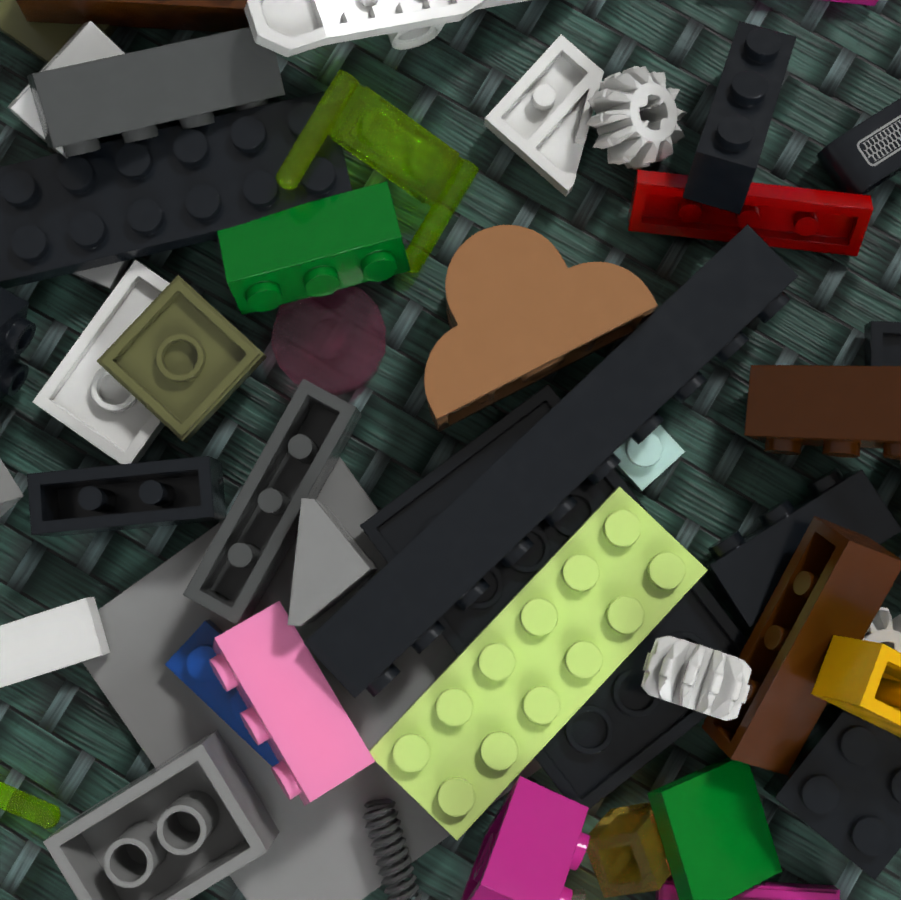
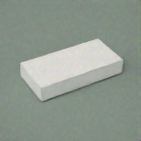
[0,597,110,688]

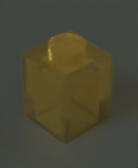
[586,802,671,898]

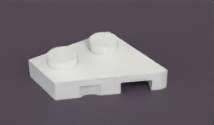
[484,34,604,197]

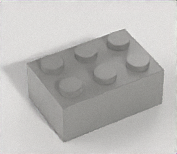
[43,730,279,900]

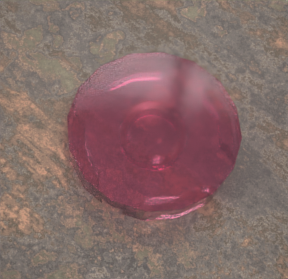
[271,286,387,396]

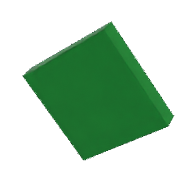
[647,757,782,900]

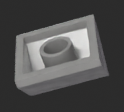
[287,498,379,626]

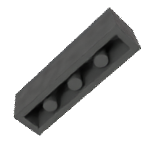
[27,27,285,157]
[183,379,362,625]

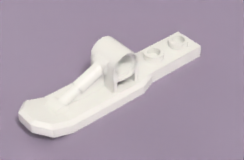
[244,0,529,57]

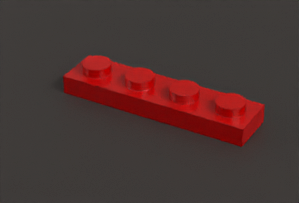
[628,169,873,256]

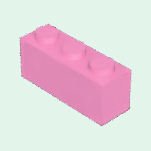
[209,601,375,806]

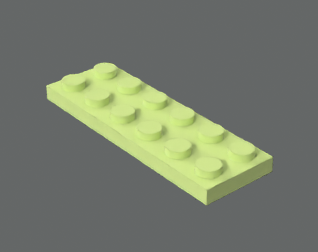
[369,486,708,841]

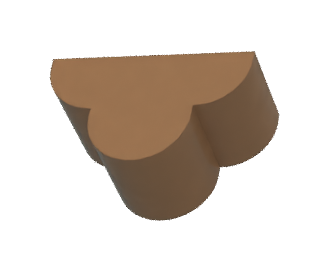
[424,225,658,432]

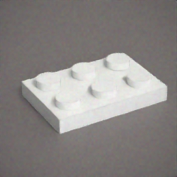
[32,260,170,465]

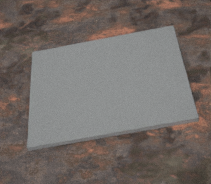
[82,457,542,900]

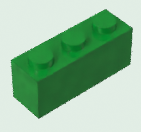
[217,181,411,315]

